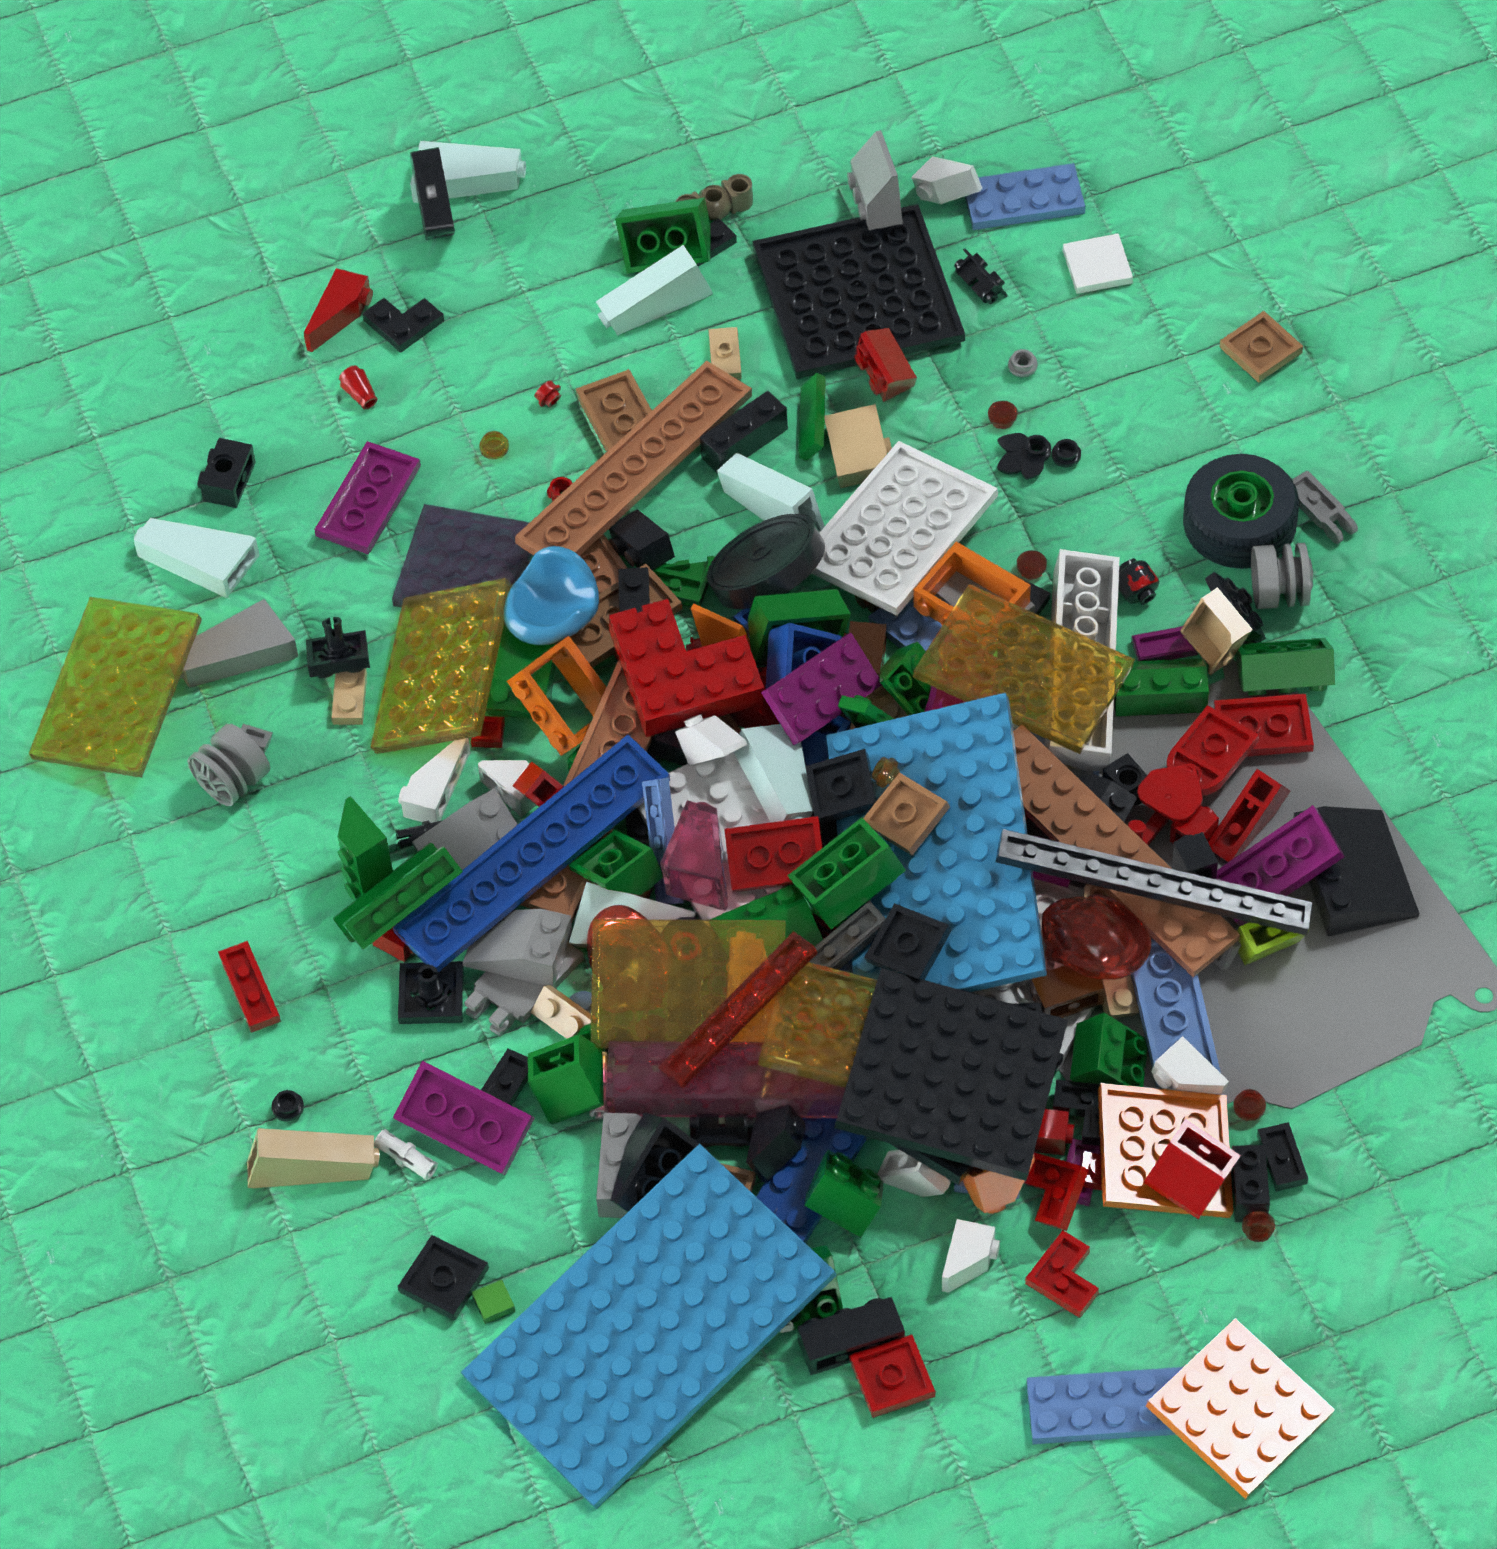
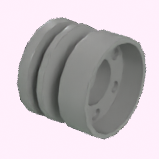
[1251,543,1313,609]
[187,724,270,806]

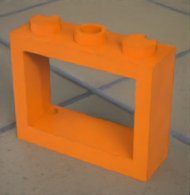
[913,541,1031,651]
[506,636,606,756]

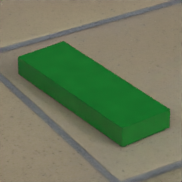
[798,373,826,461]

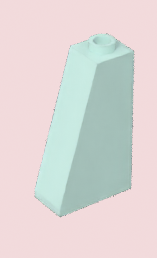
[410,141,526,203]
[596,245,713,336]
[717,453,825,532]
[134,518,260,598]
[734,724,814,822]
[569,882,697,948]

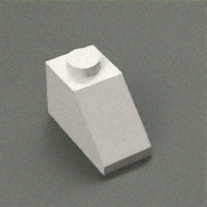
[911,156,982,204]
[675,714,747,766]
[478,760,536,817]
[1151,1036,1229,1095]
[878,1150,951,1197]
[942,1219,1000,1293]

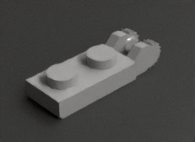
[1292,470,1358,544]

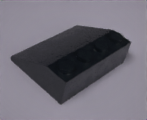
[1293,806,1420,937]

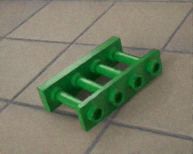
[333,843,463,950]

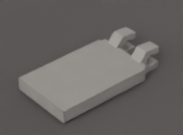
[464,944,584,1036]

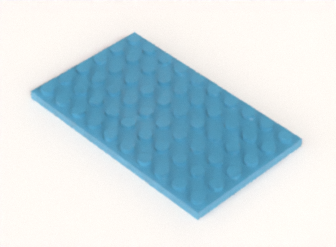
[826,693,1047,1017]
[461,1144,837,1509]

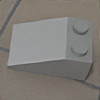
[412,788,518,870]
[462,909,572,987]

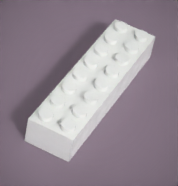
[1045,549,1120,775]

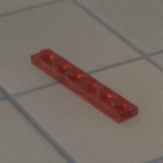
[658,931,818,1089]

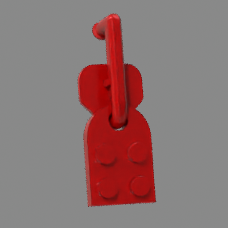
[1128,705,1259,846]

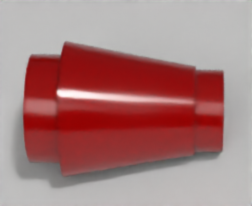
[339,365,378,409]

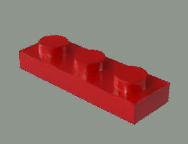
[218,941,281,1033]

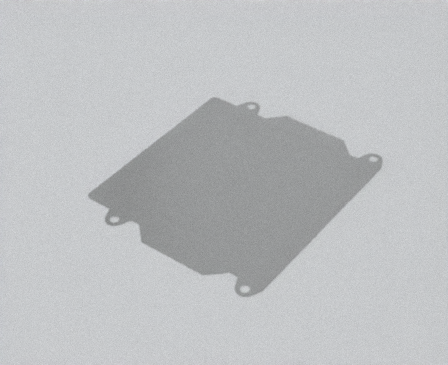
[1026,641,1497,1129]

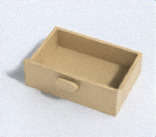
[825,404,892,488]
[1180,587,1253,675]

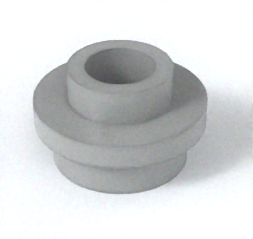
[1008,349,1037,377]

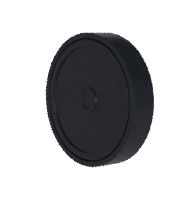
[707,514,825,609]

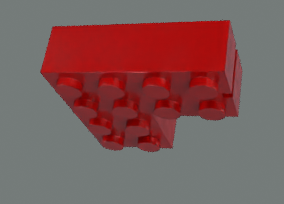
[609,599,764,737]

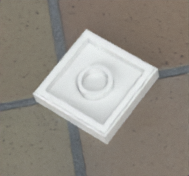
[1063,233,1133,294]

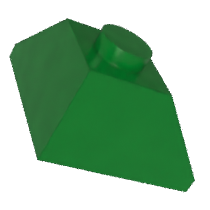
[568,830,664,895]

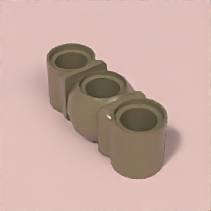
[675,174,753,221]

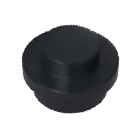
[1052,439,1081,467]
[272,1090,304,1121]

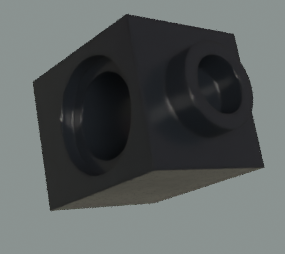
[1102,753,1147,805]

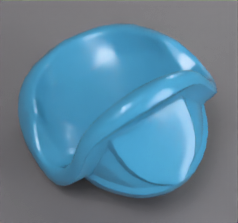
[503,546,599,645]

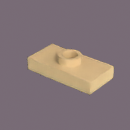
[708,327,742,379]

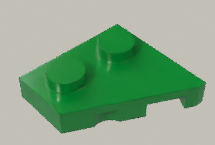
[652,556,715,607]
[838,695,894,728]

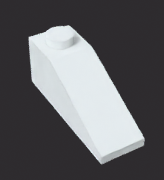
[398,734,471,823]

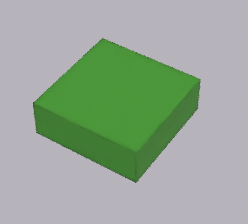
[472,1280,515,1324]

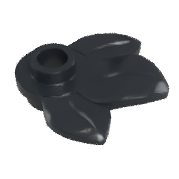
[997,433,1052,480]

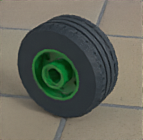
[1183,454,1299,569]

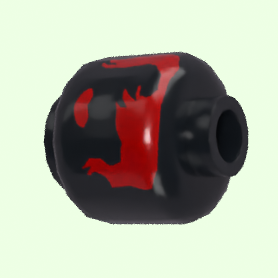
[1118,558,1160,605]

